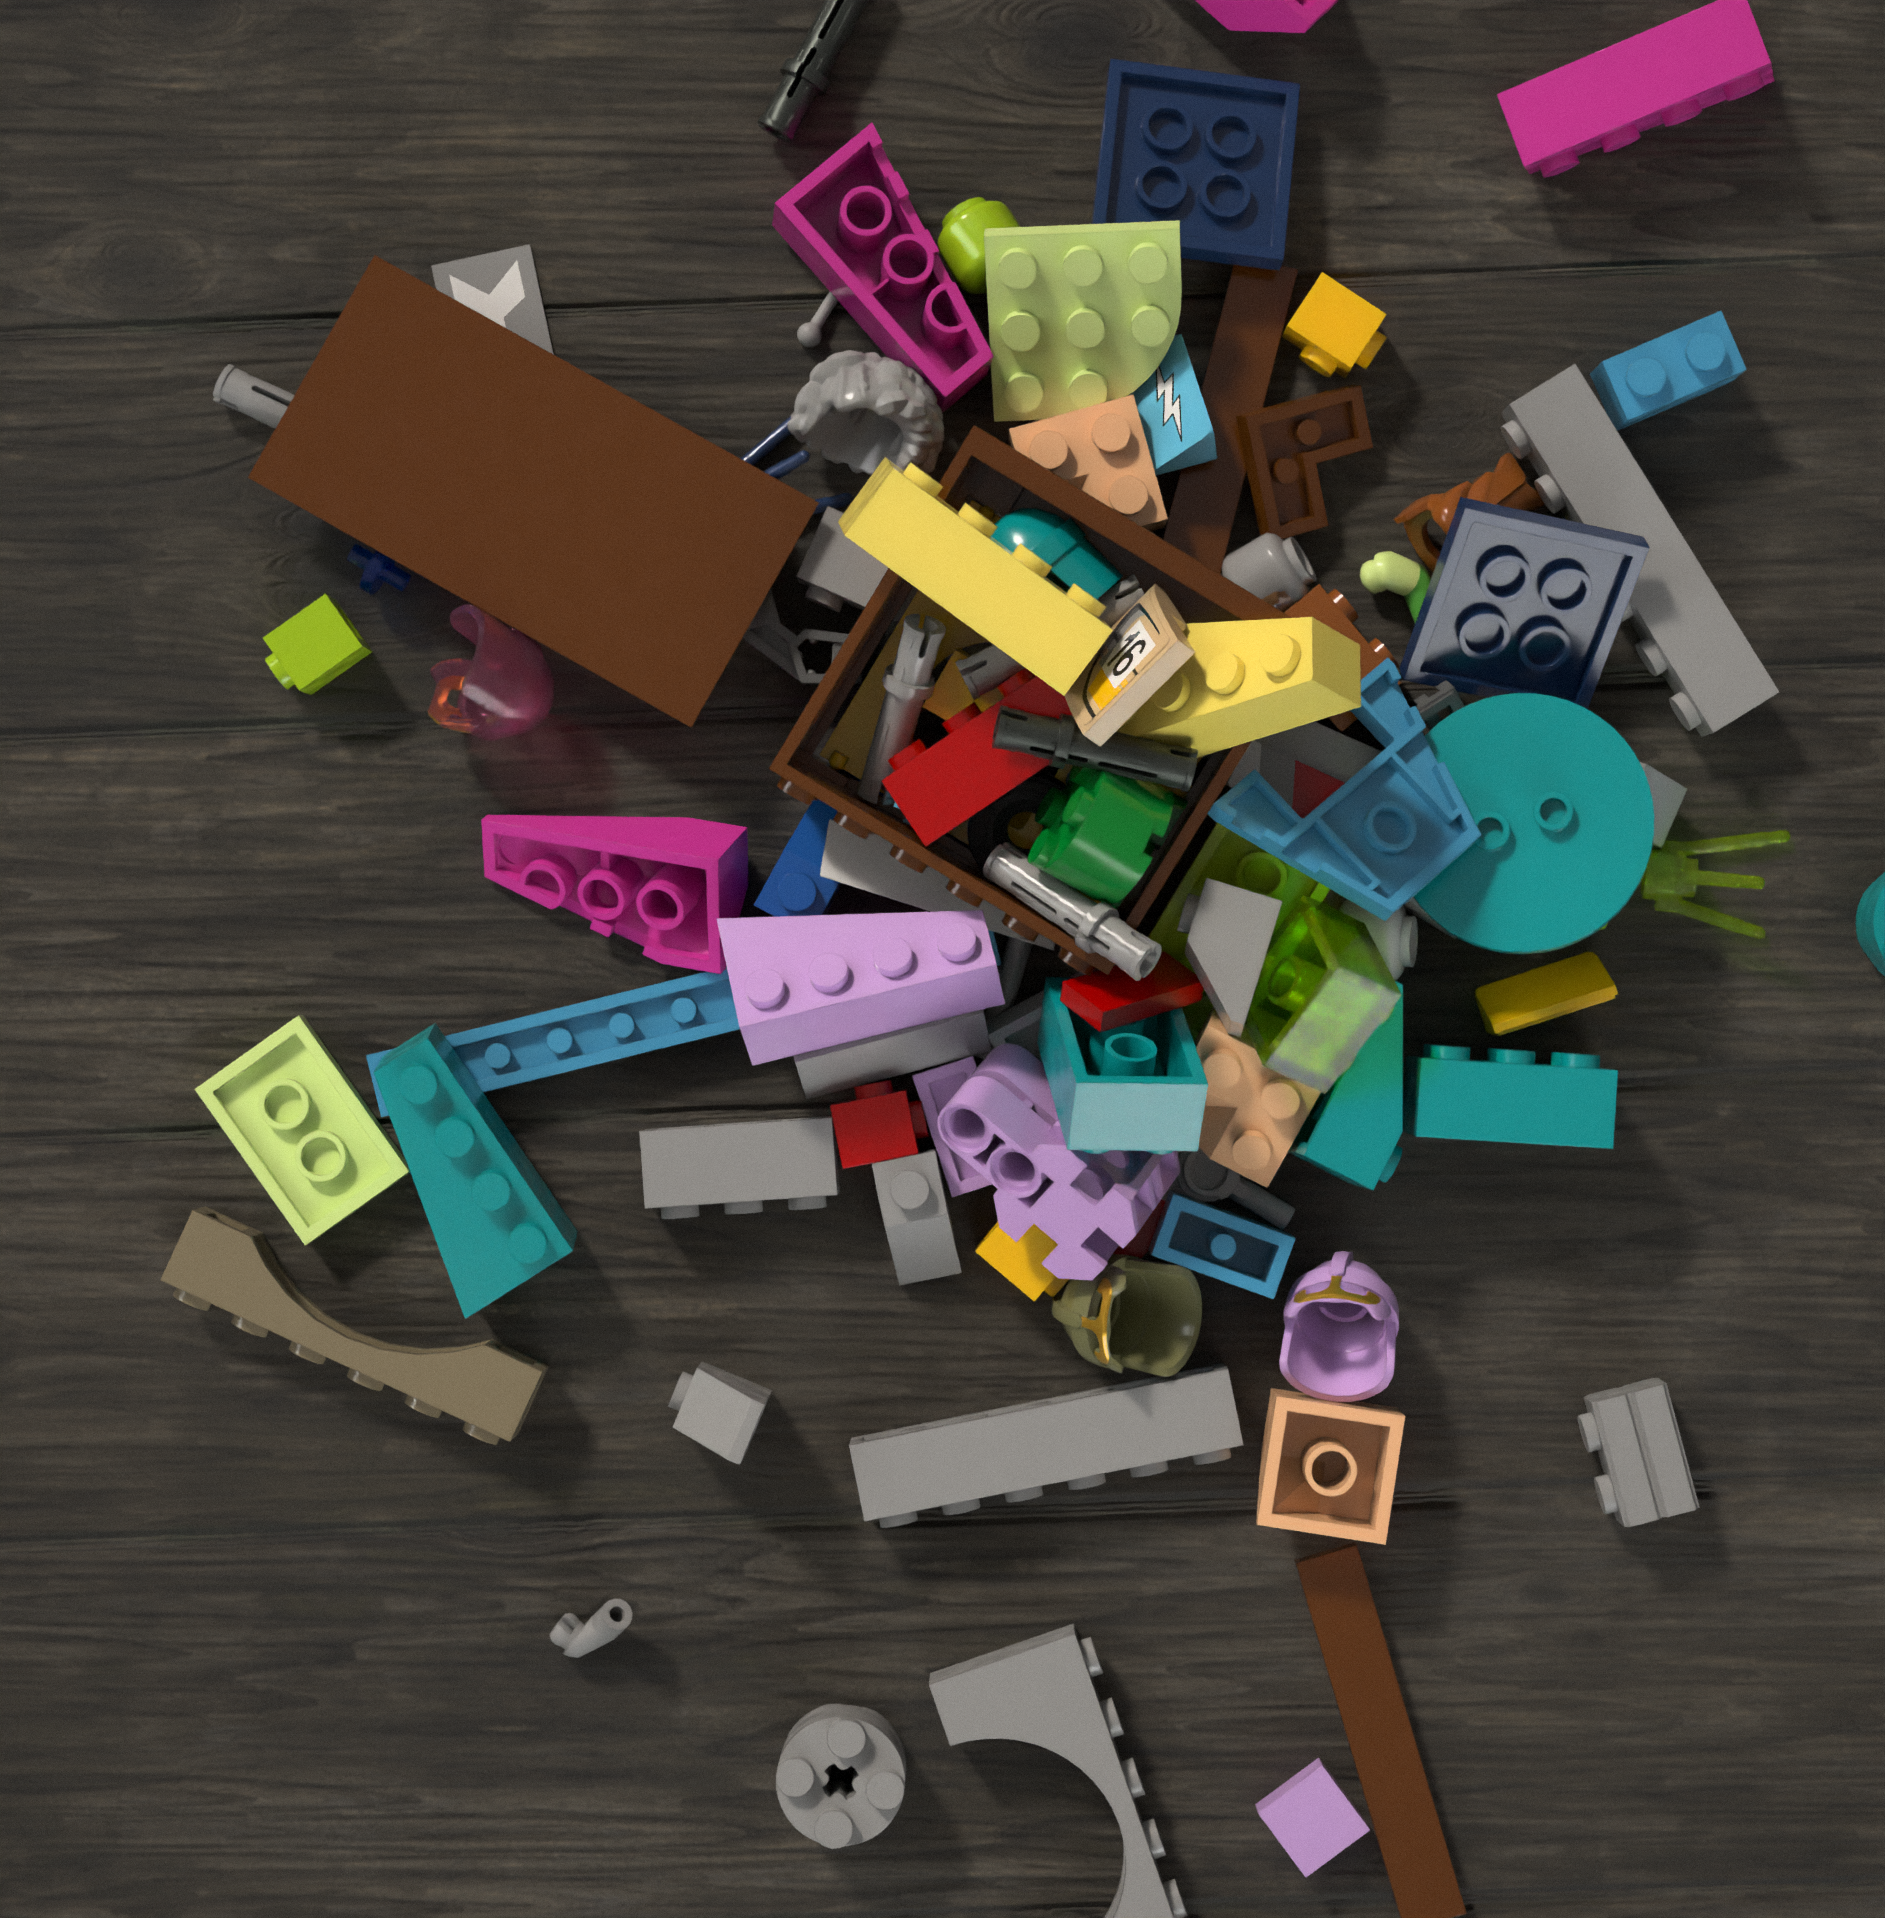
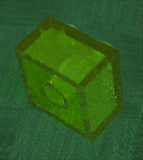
[1245,894,1402,1094]

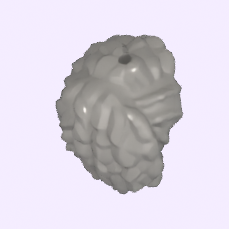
[788,350,945,475]

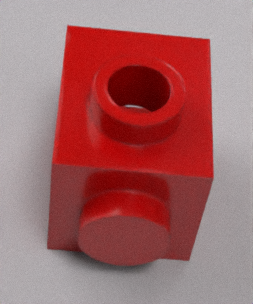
[830,1079,929,1169]

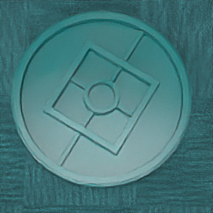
[1413,693,1655,954]

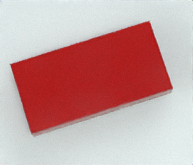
[1060,951,1204,1032]

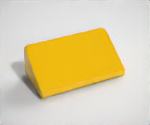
[1475,952,1618,1036]

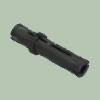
[757,0,869,144]
[992,705,1198,792]

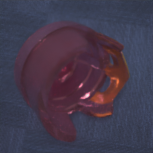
[428,604,555,741]

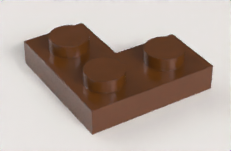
[1236,384,1373,539]

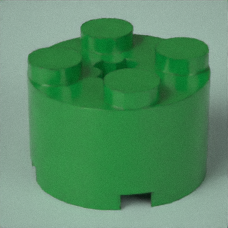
[1028,765,1174,905]

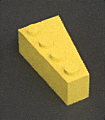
[838,457,1113,696]
[1116,617,1361,758]

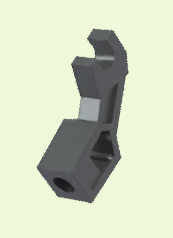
[742,588,865,687]

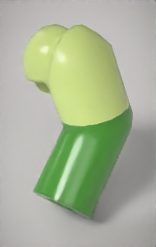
[1360,551,1431,623]

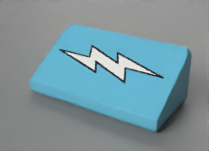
[1130,334,1217,476]

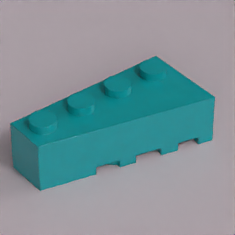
[374,1023,578,1319]

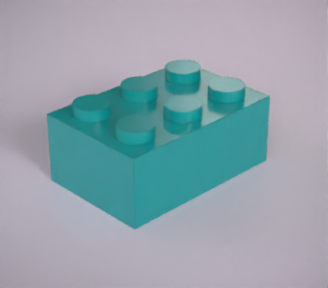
[1037,977,1208,1155]
[1403,1044,1618,1149]

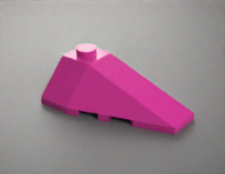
[481,815,748,974]

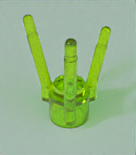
[1640,830,1791,939]

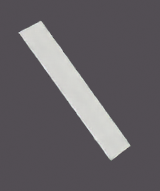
[820,819,1055,951]

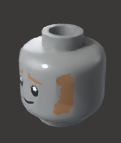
[1222,533,1317,613]

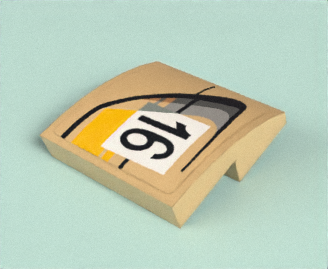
[1065,583,1195,747]

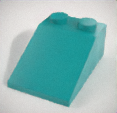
[1288,979,1403,1190]

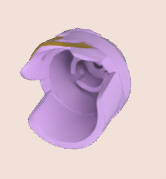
[1279,1251,1399,1402]

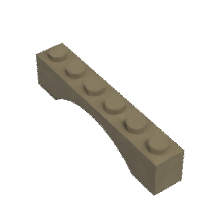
[161,1206,550,1445]

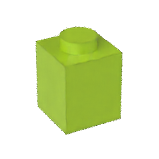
[263,594,373,695]

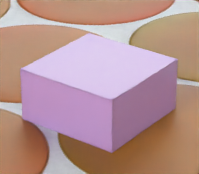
[1255,1758,1370,1877]

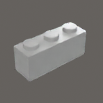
[794,1009,992,1099]
[639,1116,840,1219]

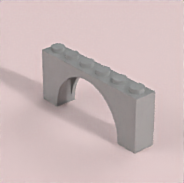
[929,1623,1188,1918]

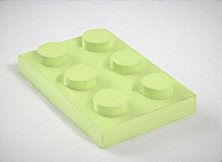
[195,1015,410,1245]

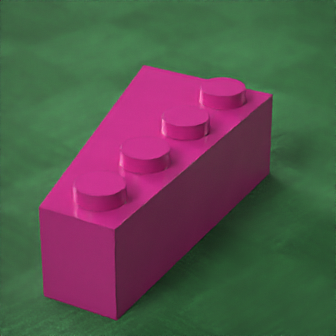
[772,123,994,413]

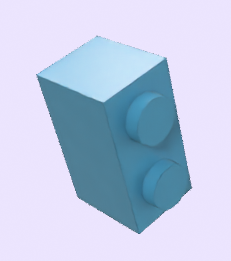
[1590,311,1747,431]
[1148,1190,1296,1299]

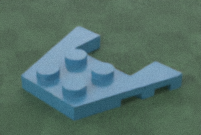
[1207,658,1481,921]

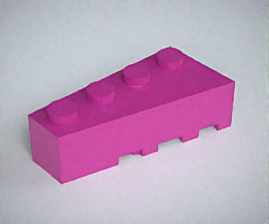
[1497,0,1774,178]

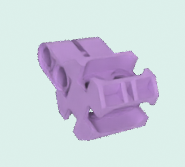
[938,1043,1181,1281]

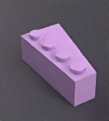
[716,910,1005,1066]

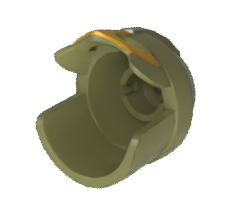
[1052,1254,1202,1377]

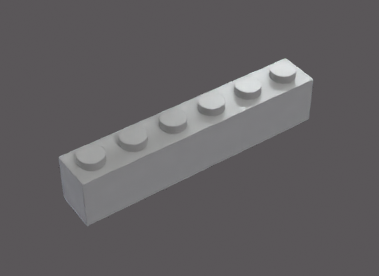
[1500,364,1779,737]
[849,1363,1244,1528]

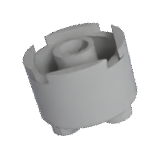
[776,1703,906,1849]

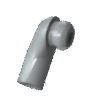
[550,1598,632,1658]

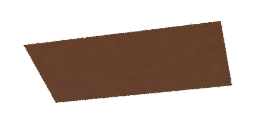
[248,255,819,728]

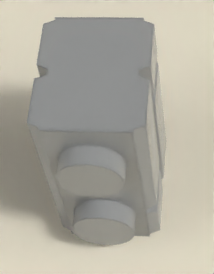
[1577,1378,1700,1527]

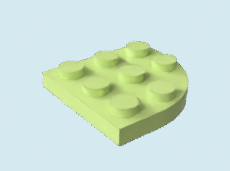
[984,220,1182,422]

